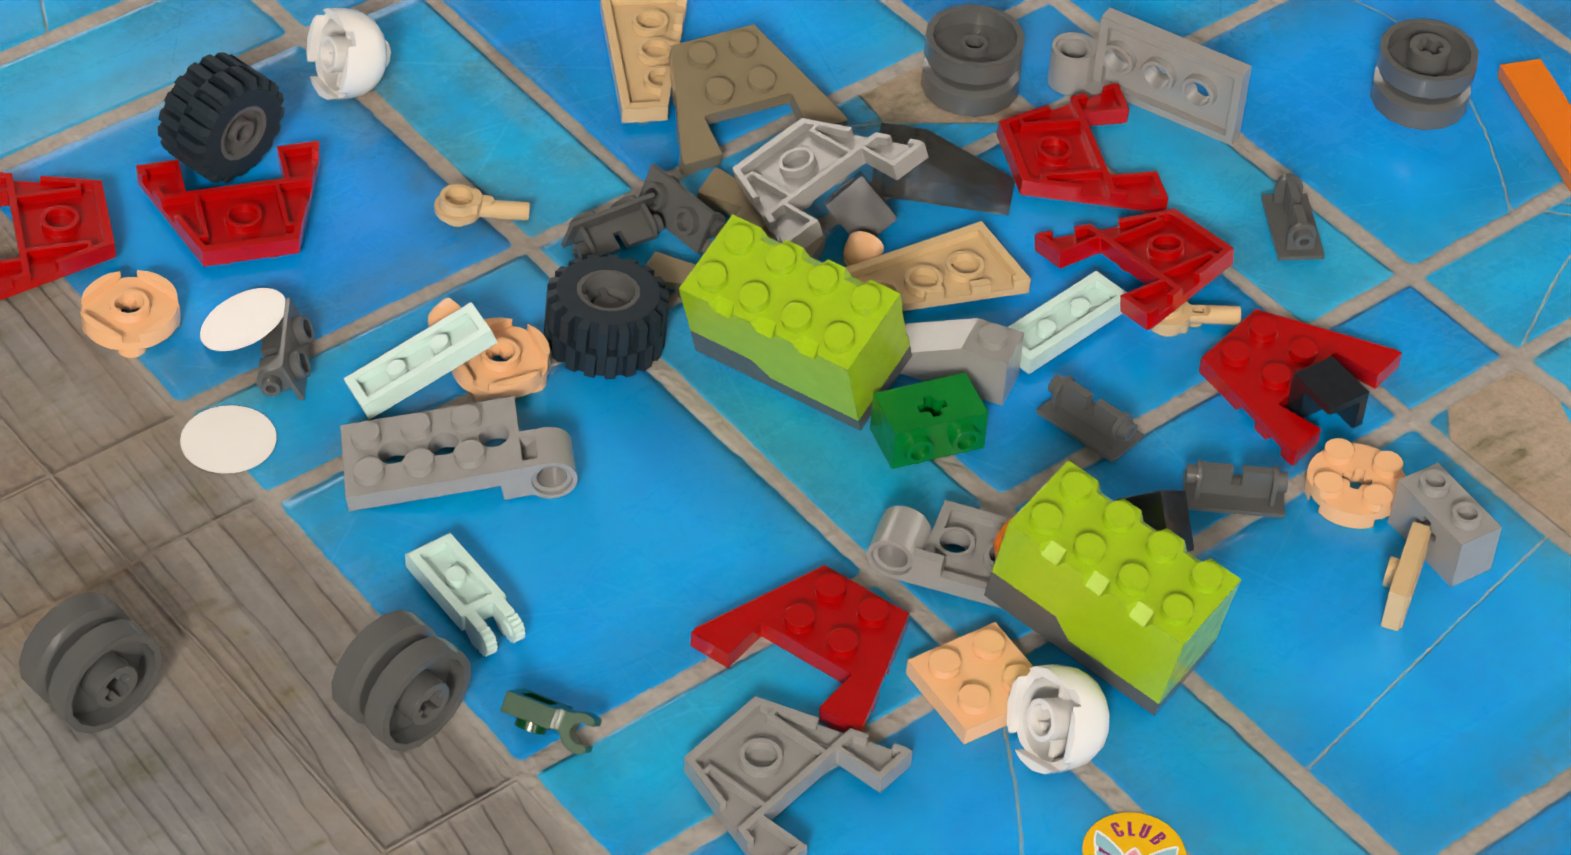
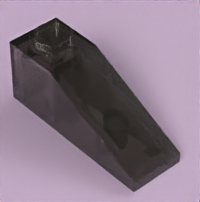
[872,123,1015,216]

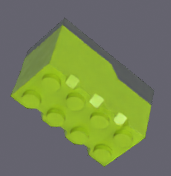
[679,214,912,431]
[984,460,1242,715]

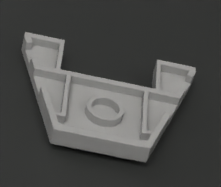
[732,118,929,249]
[683,696,913,855]

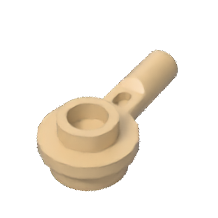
[434,184,530,227]
[1151,301,1241,336]

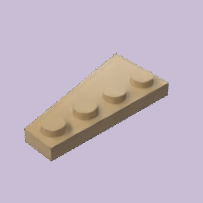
[600,0,688,123]
[845,221,1031,311]

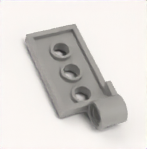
[1048,8,1252,146]
[340,396,578,511]
[866,500,1010,608]

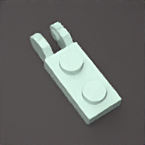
[405,533,526,657]

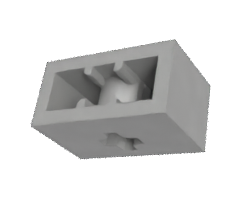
[1388,463,1502,587]

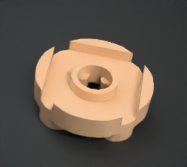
[80,270,181,358]
[452,317,550,402]
[1304,438,1406,529]

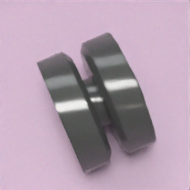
[921,4,1025,117]
[1370,18,1479,130]
[19,592,163,734]
[331,610,471,752]

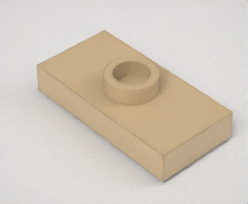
[1381,522,1432,631]

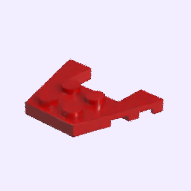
[997,83,1169,212]
[136,141,320,267]
[0,172,116,301]
[1035,208,1234,330]
[1199,309,1402,466]
[690,565,909,733]

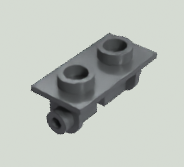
[639,164,726,254]
[1261,173,1325,260]
[561,192,664,260]
[257,298,314,401]
[1036,375,1144,463]
[1183,459,1289,518]

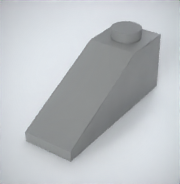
[900,318,1024,406]

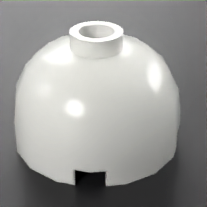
[306,8,391,100]
[1006,664,1110,774]

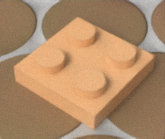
[906,622,1034,744]

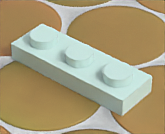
[1008,271,1127,374]
[343,302,498,420]

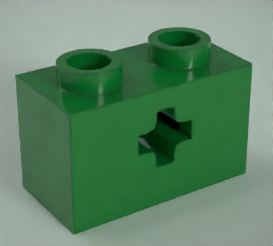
[870,372,988,469]

